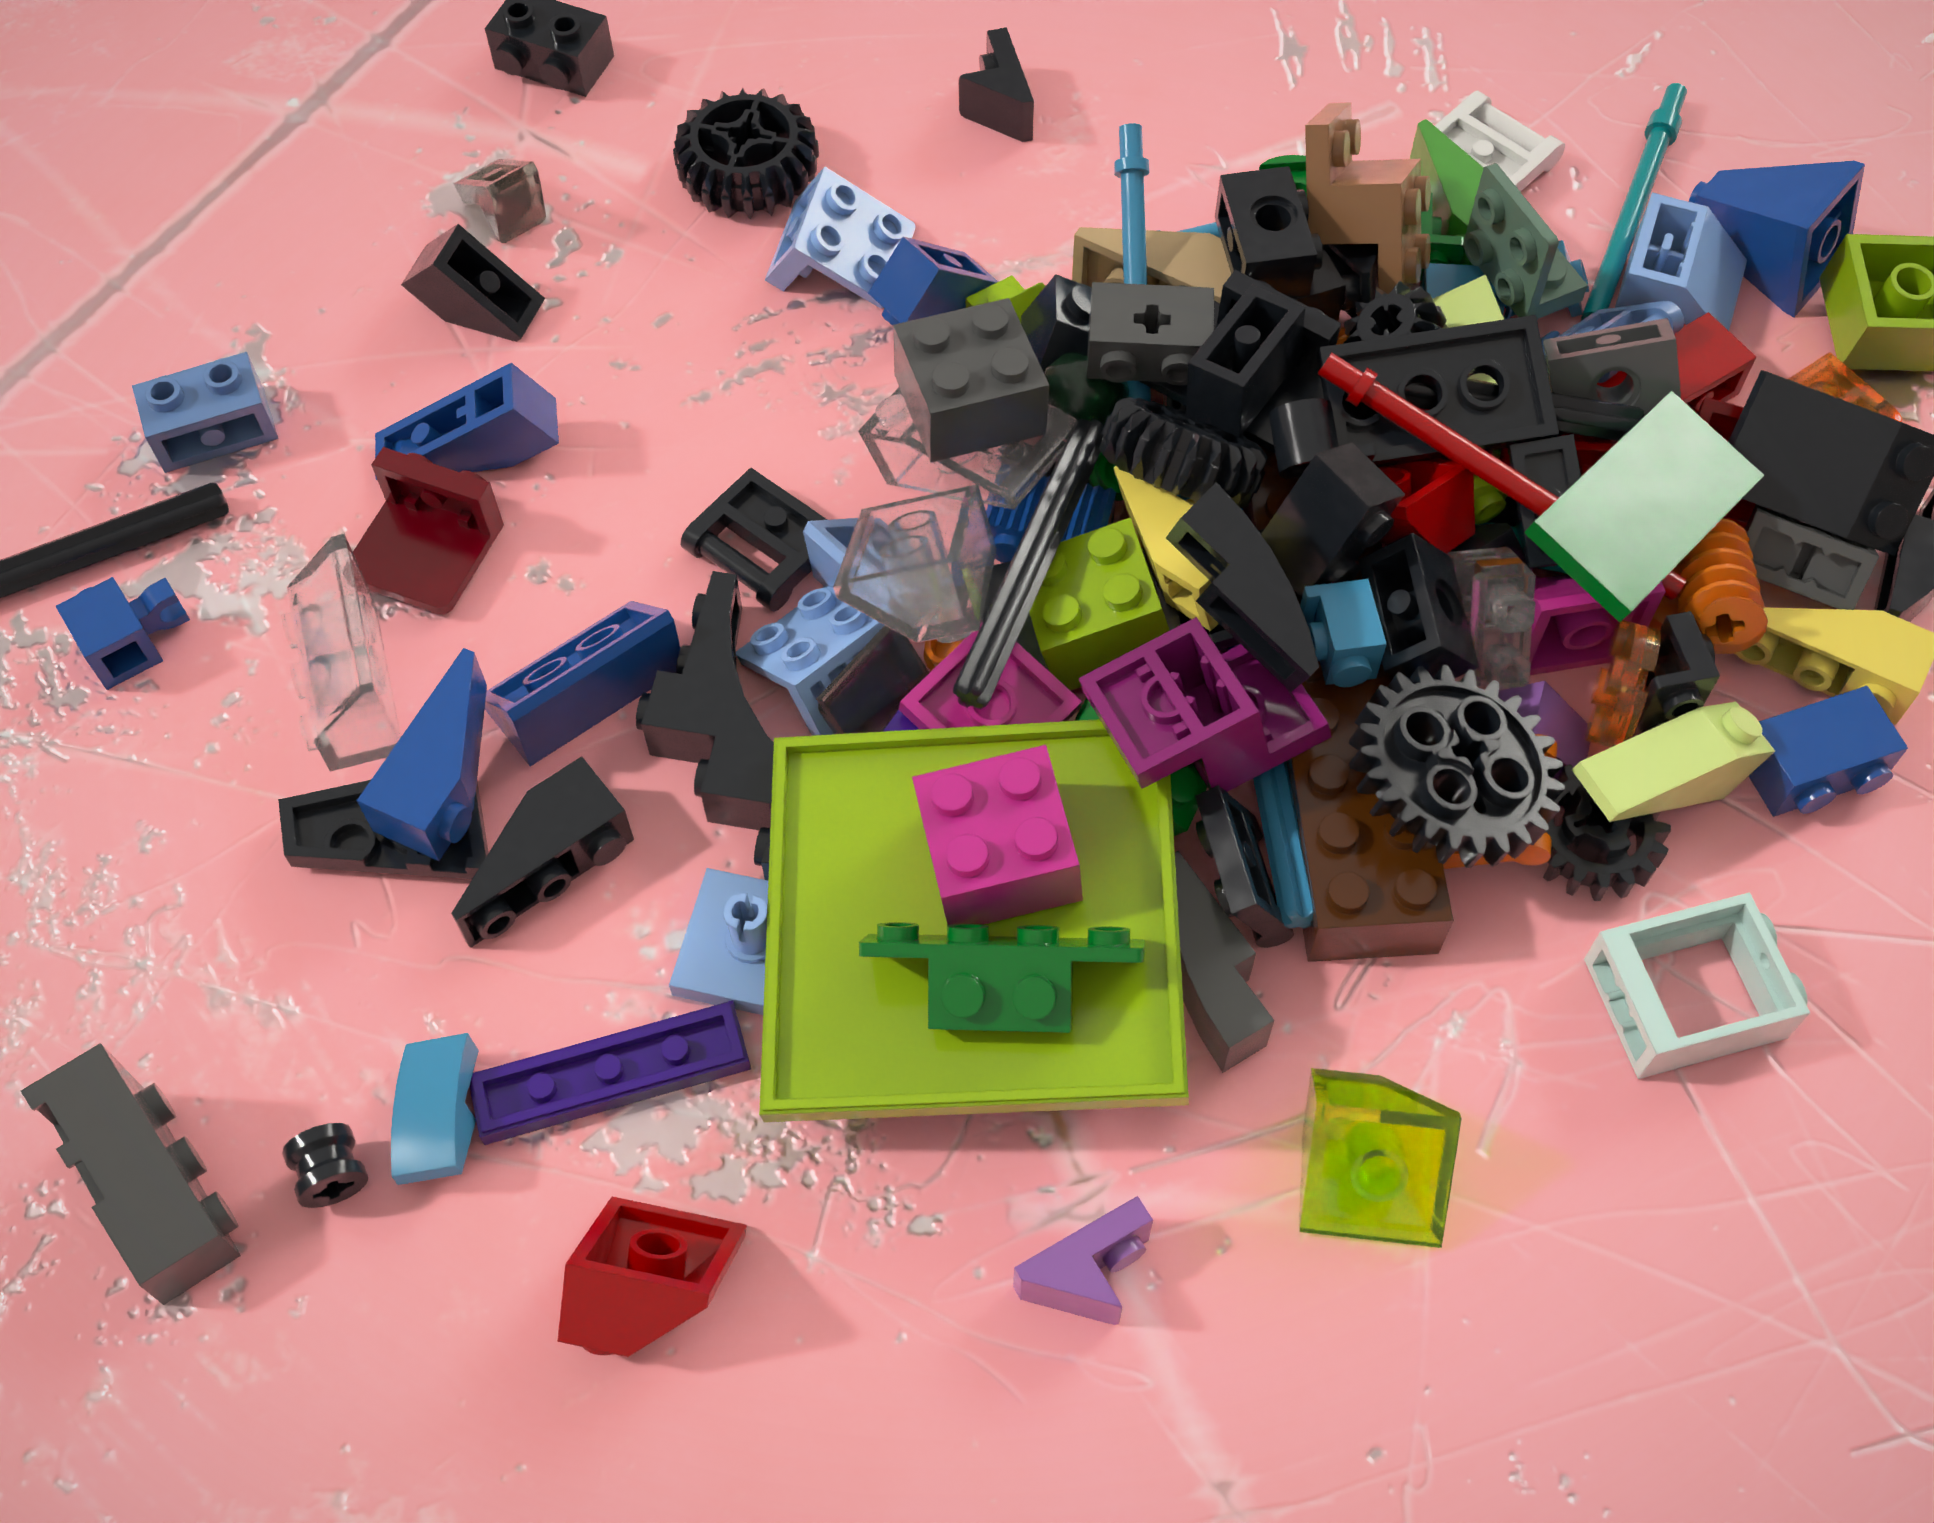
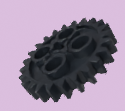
[1349,665,1565,868]

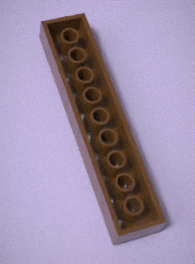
[1243,445,1454,962]

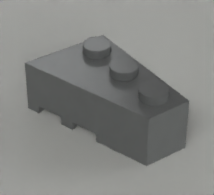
[20,1043,241,1305]

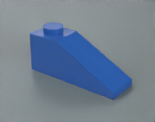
[375,362,559,480]
[357,648,487,861]

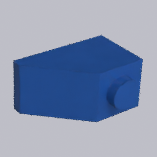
[868,236,998,325]

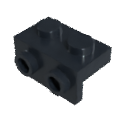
[1621,611,1720,742]

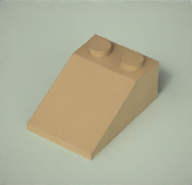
[1072,227,1231,303]

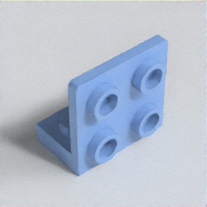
[765,167,916,309]
[736,586,919,736]

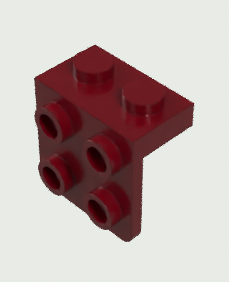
[343,447,504,614]

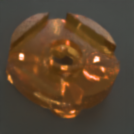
[1585,620,1661,748]

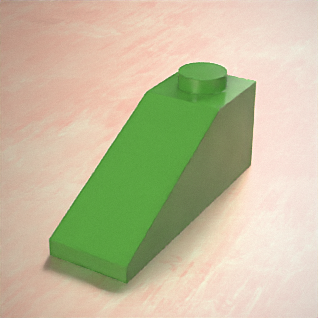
[1409,119,1484,265]

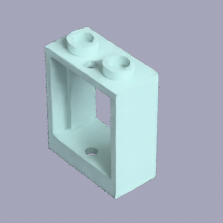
[1584,892,1810,1079]

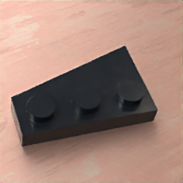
[278,780,489,879]

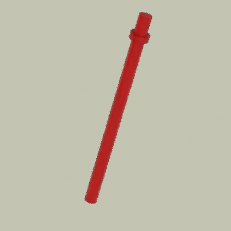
[1318,352,1686,600]

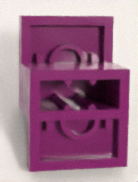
[1079,617,1331,792]

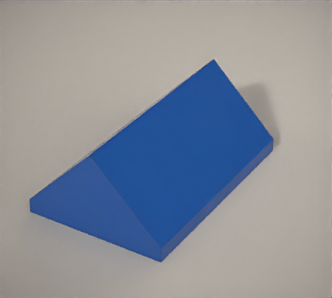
[485,601,681,767]

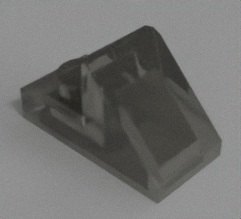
[453,159,546,243]

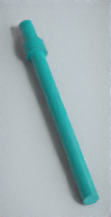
[1581,83,1687,321]

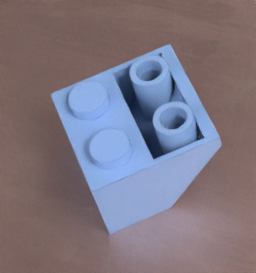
[1614,192,1747,331]

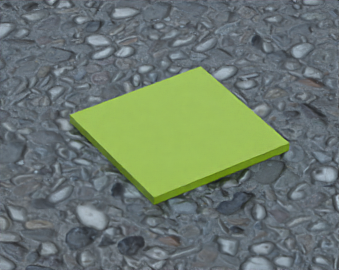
[759,719,1189,1122]

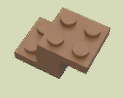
[1305,102,1431,294]

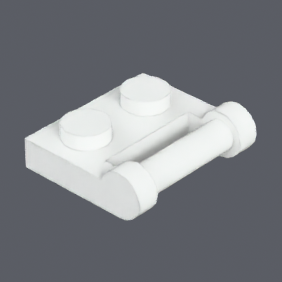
[1435,90,1566,192]

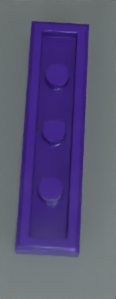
[469,1000,751,1145]

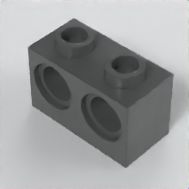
[1745,504,1880,610]

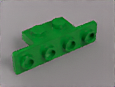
[859,922,1145,1033]

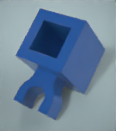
[55,577,190,690]

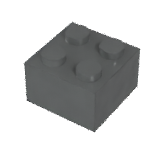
[893,298,1049,463]

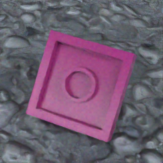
[899,622,1082,729]

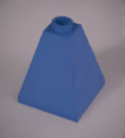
[1688,160,1865,318]

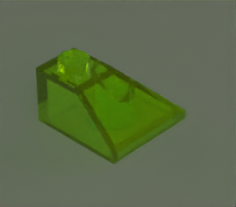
[1298,1068,1462,1248]

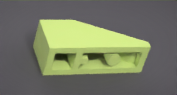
[1572,701,1775,822]

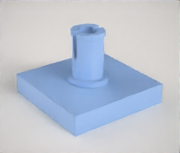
[669,868,768,1015]

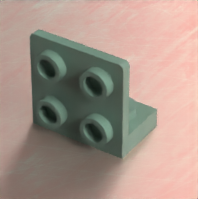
[1463,163,1588,319]

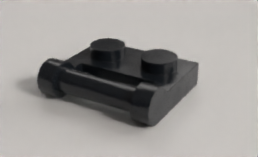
[680,467,828,612]
[1195,785,1294,948]

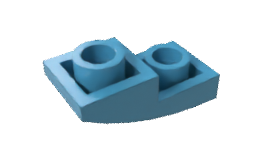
[391,1033,479,1185]

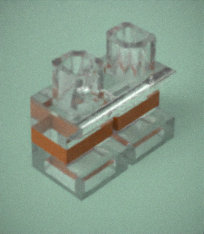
[1448,547,1536,689]

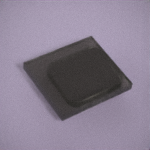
[816,620,929,734]

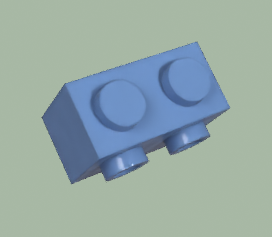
[132,352,279,473]

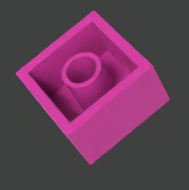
[912,745,1083,925]

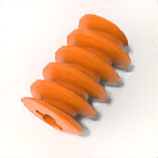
[1673,518,1768,654]

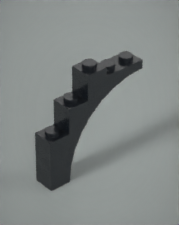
[636,571,774,880]

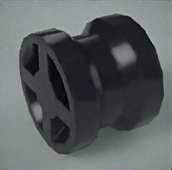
[282,1123,369,1208]

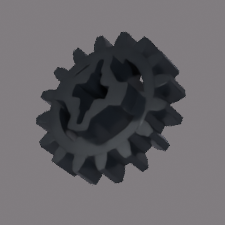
[1543,764,1671,901]

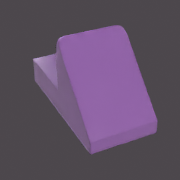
[1013,1196,1153,1325]

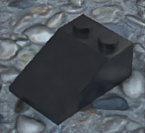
[1728,370,1934,556]

